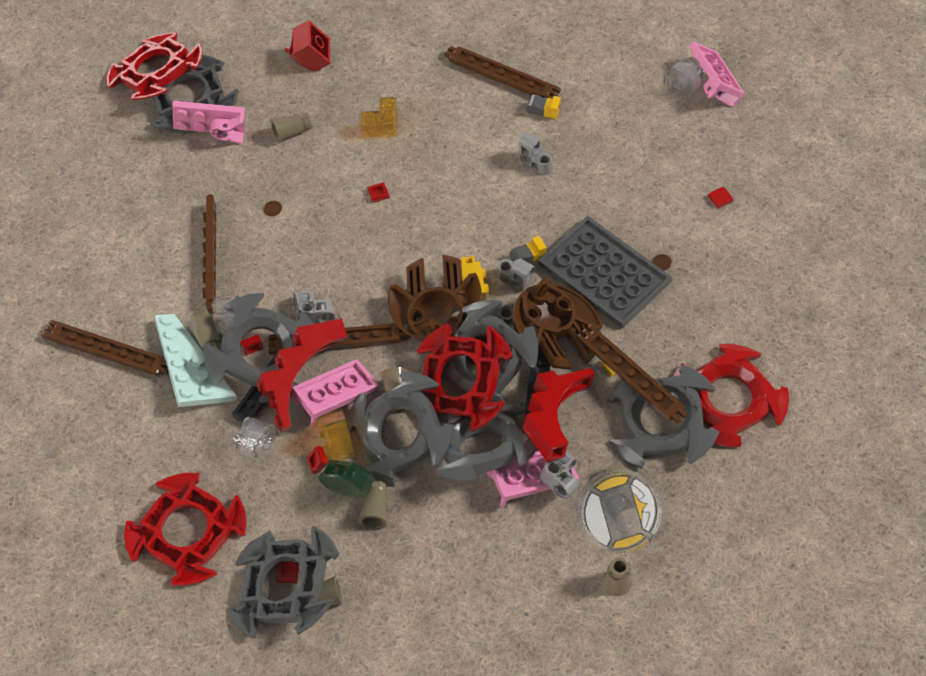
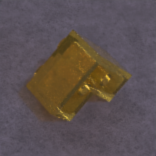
[361,97,398,138]
[317,409,355,462]

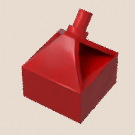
[285,20,331,71]

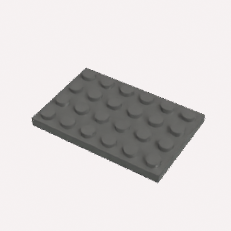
[538,216,673,328]

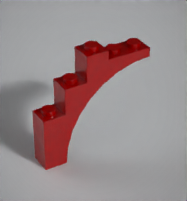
[257,318,347,433]
[523,368,595,462]

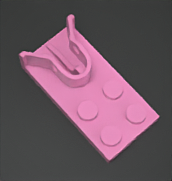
[689,41,745,107]
[173,101,245,144]
[290,359,379,428]
[486,451,579,508]

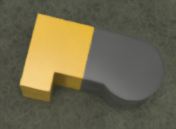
[526,95,561,119]
[509,236,547,264]

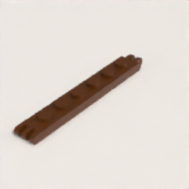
[444,46,561,99]
[202,194,216,314]
[41,320,169,376]
[268,323,409,355]
[576,324,688,424]

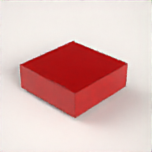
[367,182,390,203]
[708,186,734,209]
[241,334,263,356]
[306,446,329,474]
[276,561,300,584]

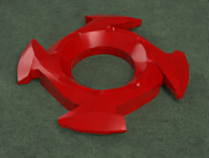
[106,32,203,100]
[417,323,513,432]
[674,344,790,447]
[124,473,247,586]

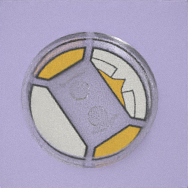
[577,469,662,554]

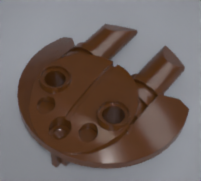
[388,255,482,341]
[512,277,602,369]

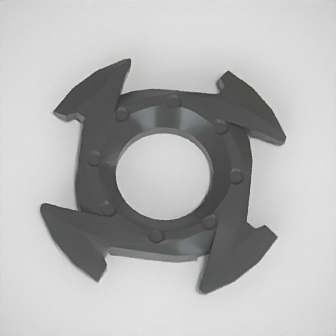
[148,55,239,134]
[203,293,313,403]
[431,300,538,403]
[607,365,720,469]
[344,371,454,487]
[436,404,537,482]
[228,526,339,638]

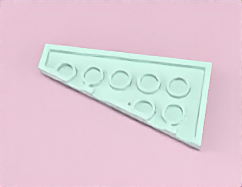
[155,314,237,407]

